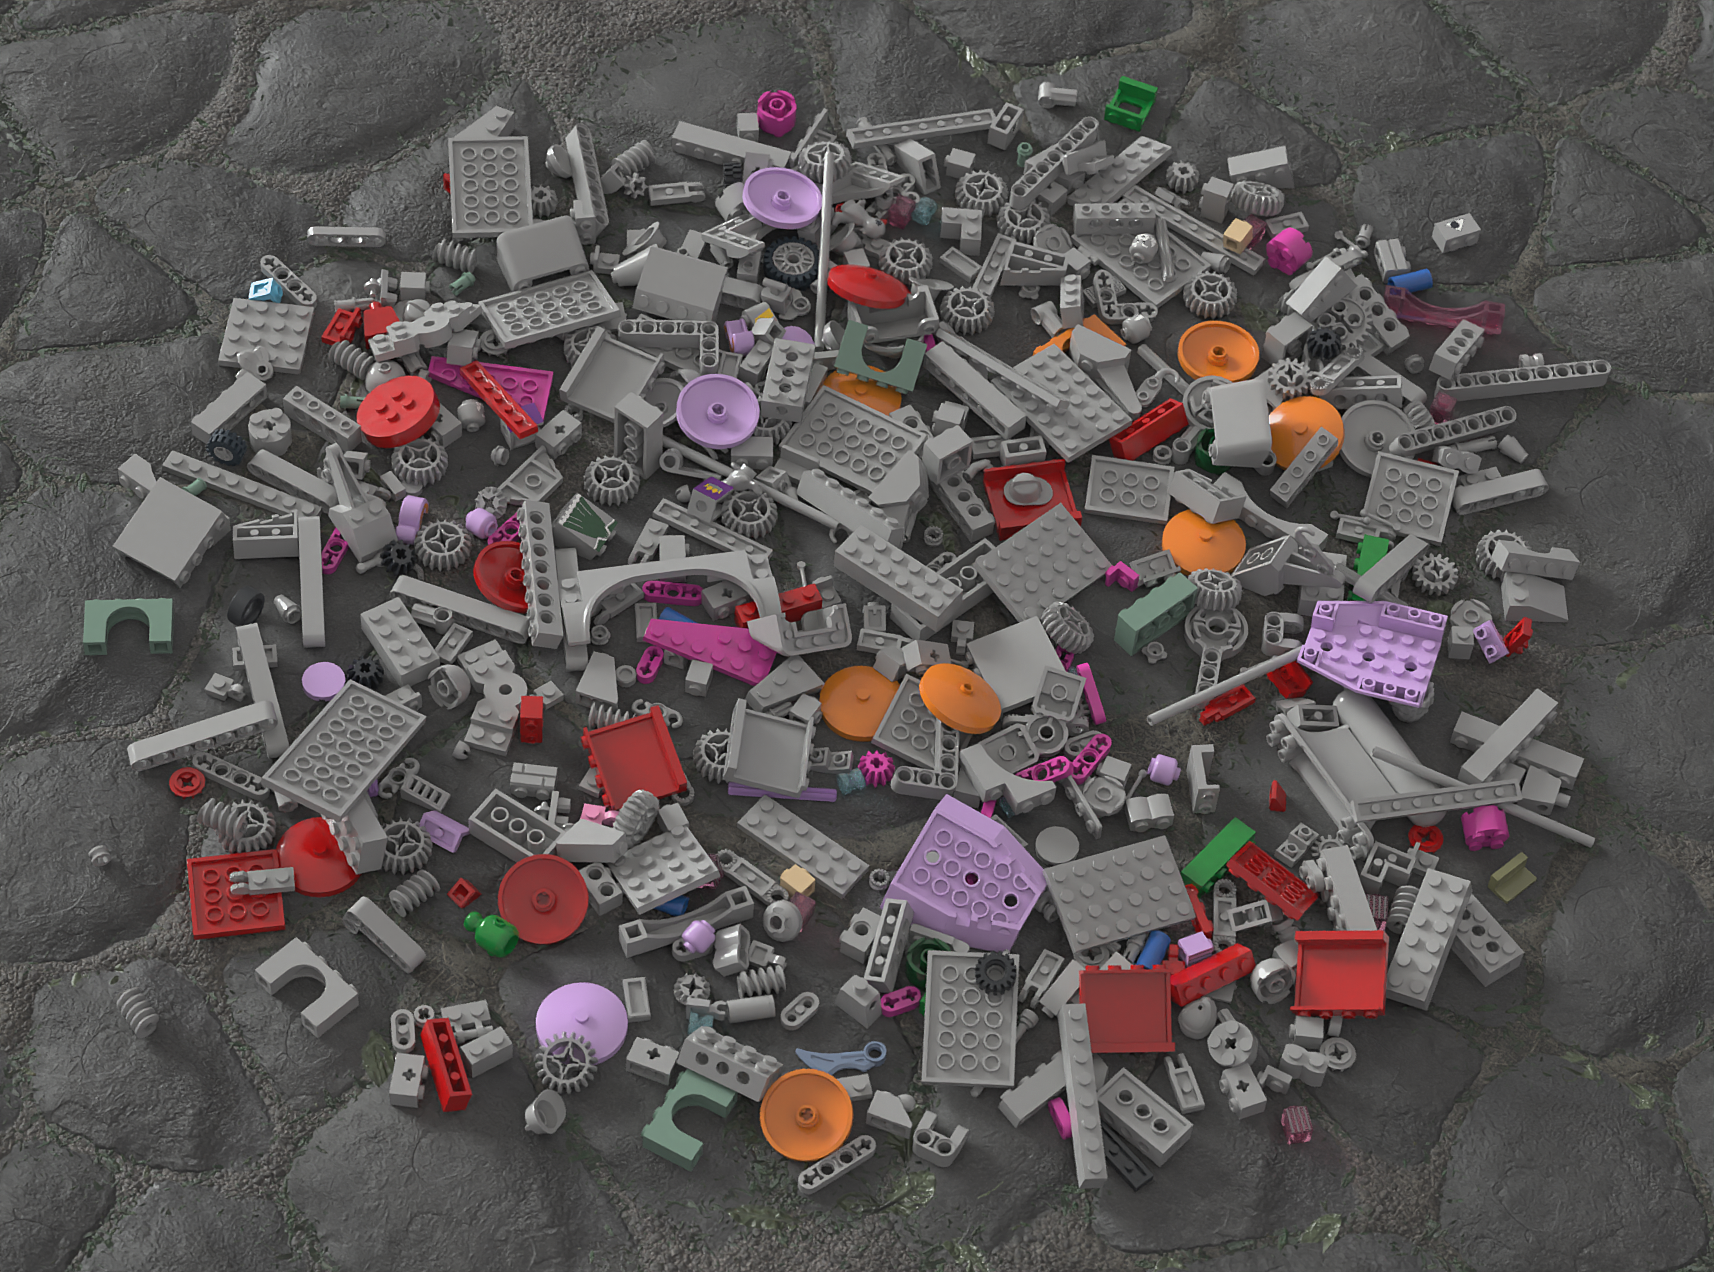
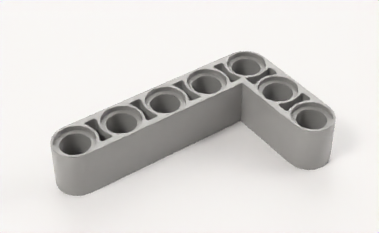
[618,320,719,376]
[891,718,959,800]

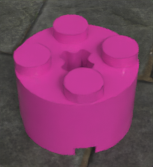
[757,90,797,137]
[1266,228,1312,275]
[1461,805,1509,851]

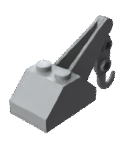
[1068,324,1180,420]
[317,443,398,563]
[829,449,929,550]
[1231,526,1346,596]

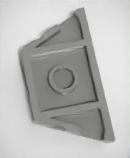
[492,445,563,506]

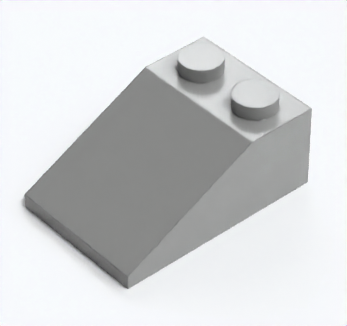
[1501,572,1568,622]

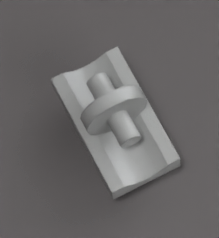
[364,269,397,307]
[534,791,571,827]

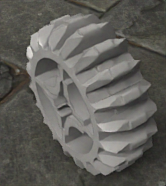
[798,141,852,183]
[955,170,1008,218]
[1231,181,1284,216]
[997,200,1050,245]
[879,237,933,287]
[1183,270,1237,319]
[940,286,995,335]
[564,324,616,368]
[751,395,792,444]
[391,436,448,487]
[584,454,640,506]
[721,489,778,540]
[414,518,472,572]
[1475,529,1532,582]
[1188,568,1242,612]
[1041,601,1094,654]
[693,728,730,784]
[613,790,659,848]
[215,799,276,854]
[382,817,433,876]
[535,1032,598,1094]

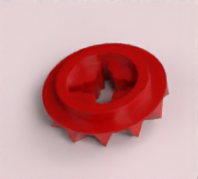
[169,767,205,799]
[1408,825,1443,854]

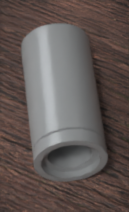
[726,994,775,1024]

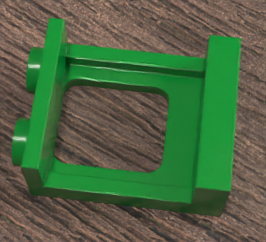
[1104,76,1158,132]

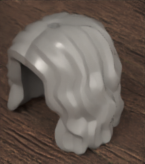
[1388,682,1434,723]

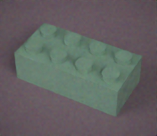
[1114,572,1198,656]

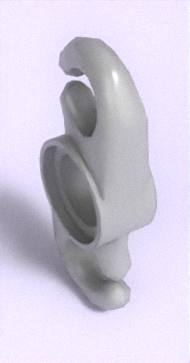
[632,699,683,729]
[378,758,420,799]

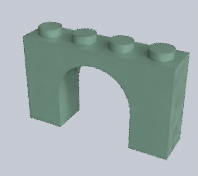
[834,320,927,395]
[83,598,174,655]
[641,1068,738,1172]

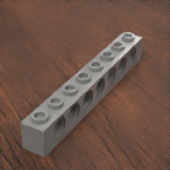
[889,405,995,543]
[517,500,563,649]

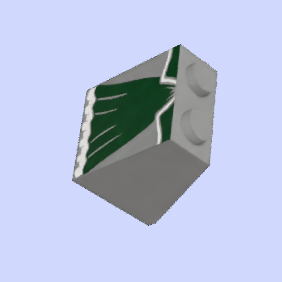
[552,493,618,560]

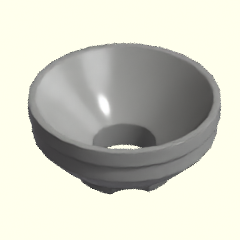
[545,144,573,178]
[822,320,845,351]
[763,900,802,942]

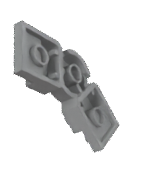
[368,301,483,362]
[457,639,527,756]
[979,665,1086,775]

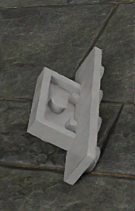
[789,108,837,169]
[1063,141,1115,175]
[1058,763,1103,839]

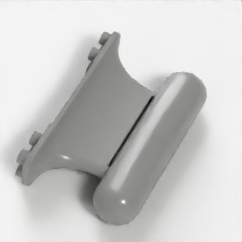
[1266,689,1447,861]

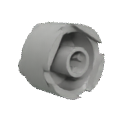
[715,182,749,222]
[248,408,292,456]
[1207,1020,1258,1069]

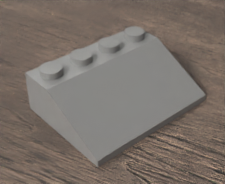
[632,246,728,323]

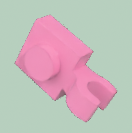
[580,803,619,827]

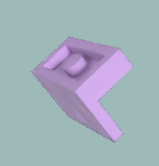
[420,810,470,853]

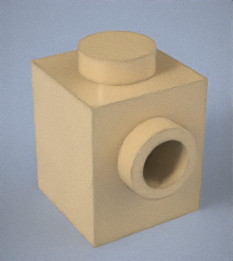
[1223,218,1253,254]
[780,864,816,905]

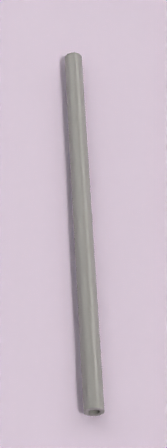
[814,152,834,351]
[662,435,841,531]
[1147,644,1305,726]
[1371,746,1595,848]

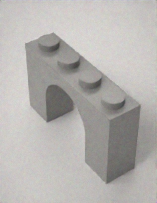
[255,937,359,1038]

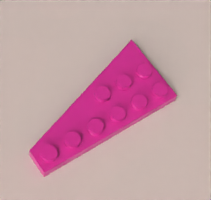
[428,356,554,421]
[642,619,777,686]

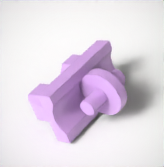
[1473,620,1509,664]

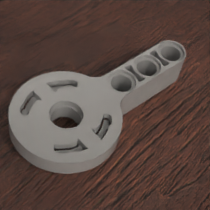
[1182,376,1277,476]
[1184,606,1248,710]

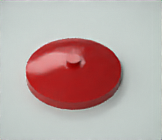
[827,264,907,309]
[473,541,528,613]
[276,817,362,897]
[498,854,589,945]

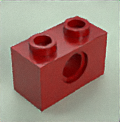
[520,696,543,744]

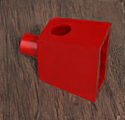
[363,301,400,349]

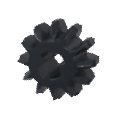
[1307,326,1342,360]
[379,540,417,576]
[347,656,384,689]

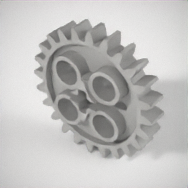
[1310,293,1373,354]

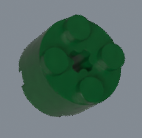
[1195,428,1233,476]
[905,938,951,992]

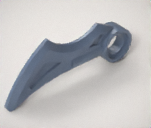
[796,1041,886,1076]

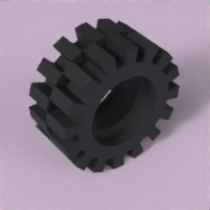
[724,163,741,189]
[975,950,1017,995]

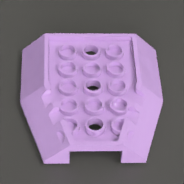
[1297,601,1448,708]
[880,794,1048,953]

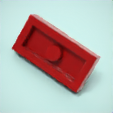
[1503,617,1533,657]

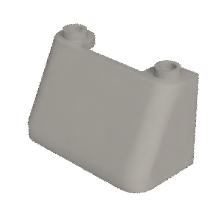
[497,216,589,292]
[847,285,939,344]
[1202,379,1272,468]
[747,603,852,657]

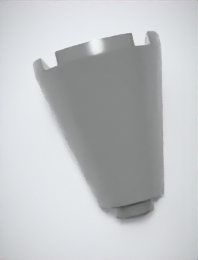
[611,244,658,287]

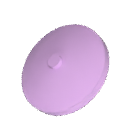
[742,167,822,229]
[676,374,759,449]
[536,983,628,1065]

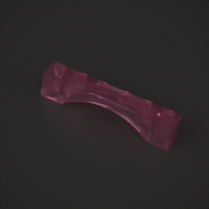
[1383,285,1505,335]

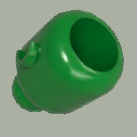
[464,911,519,958]

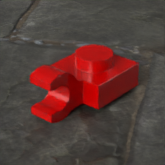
[1161,944,1185,976]

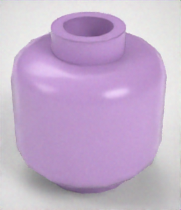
[466,508,498,539]
[1147,754,1181,786]
[682,920,715,954]

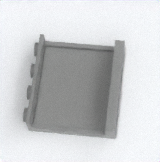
[559,326,666,423]
[113,477,227,588]
[965,616,1066,721]
[723,698,816,799]

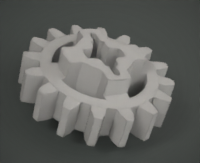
[1267,358,1312,399]
[1412,553,1458,596]

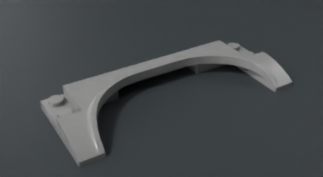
[701,162,905,258]
[558,550,782,646]

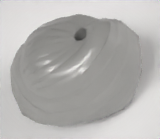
[1178,997,1217,1039]

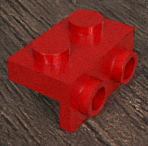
[322,307,363,346]
[1266,660,1313,699]

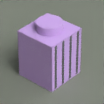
[1178,931,1214,968]

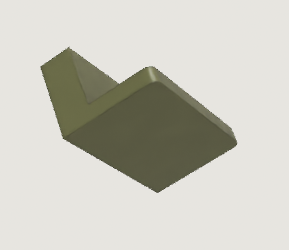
[1488,852,1537,904]

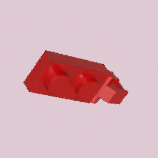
[1199,684,1256,726]
[1185,884,1214,940]

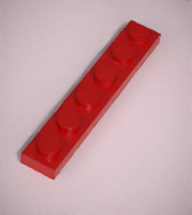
[459,361,538,440]

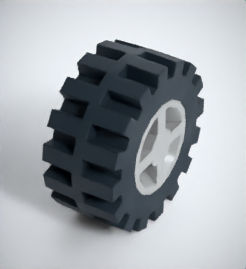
[206,429,247,466]

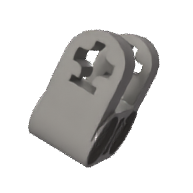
[1261,612,1304,657]
[912,1110,969,1167]

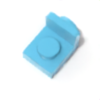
[249,278,283,303]

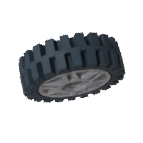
[763,236,819,292]

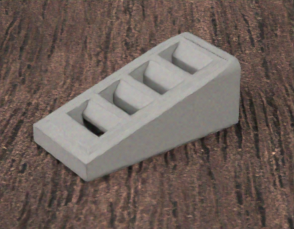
[400,773,451,813]

